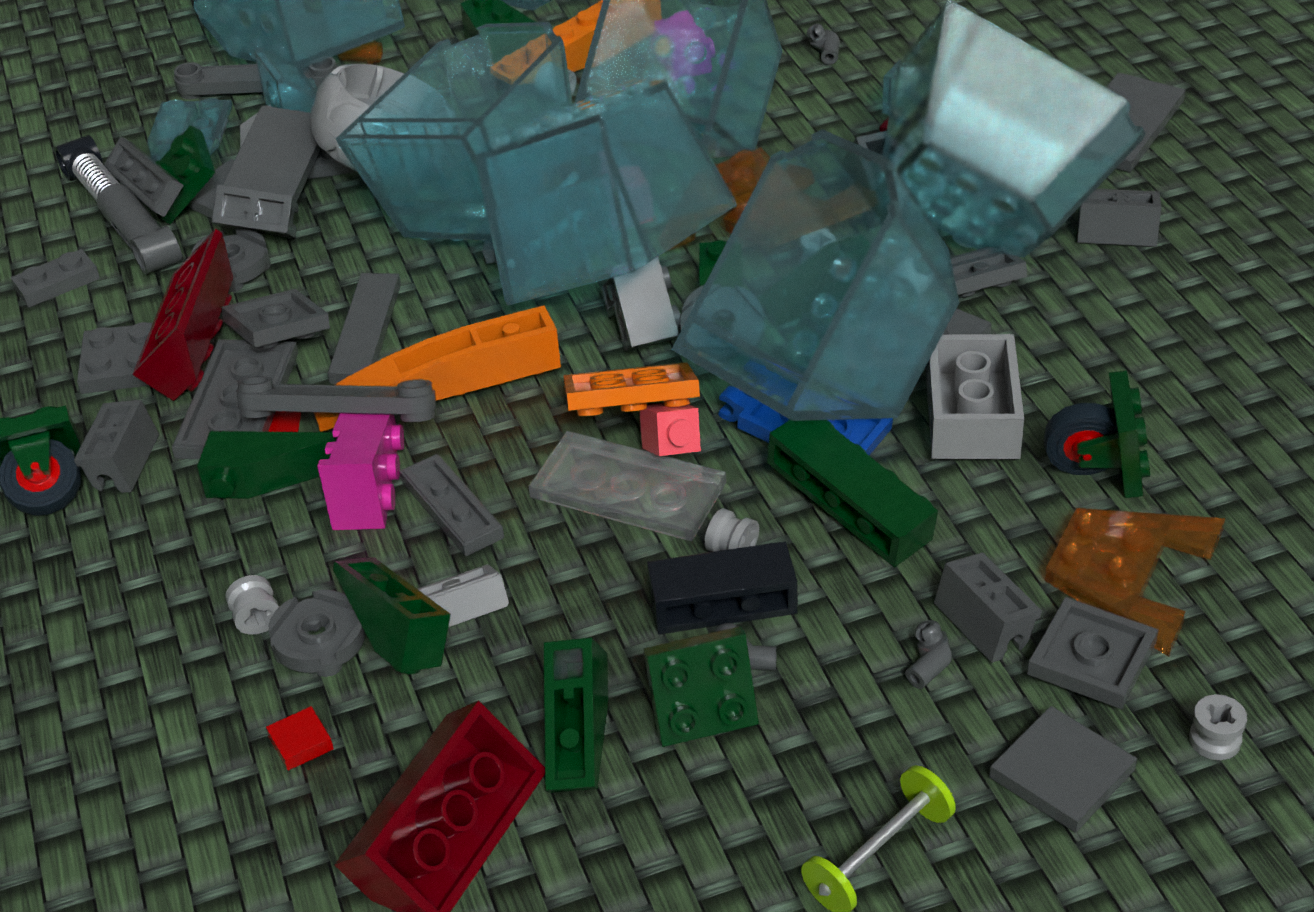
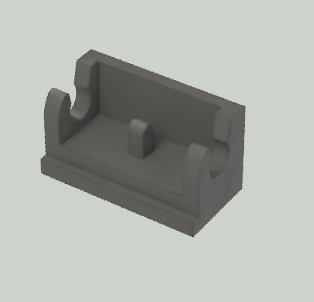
[212,185,299,238]
[1077,188,1162,247]
[74,400,159,493]
[934,552,1042,663]

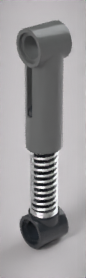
[54,135,182,275]

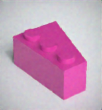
[317,413,404,530]

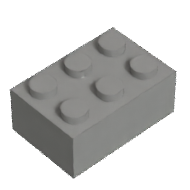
[926,334,1024,460]

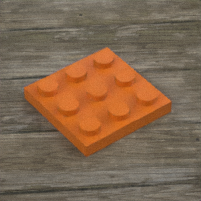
[563,362,700,416]

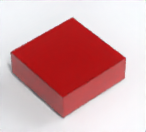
[266,706,334,771]

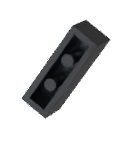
[647,541,798,635]

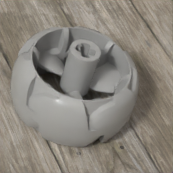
[310,64,452,181]

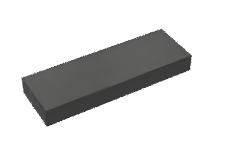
[400,453,504,557]

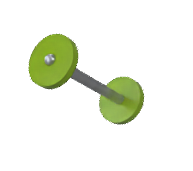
[801,765,956,912]

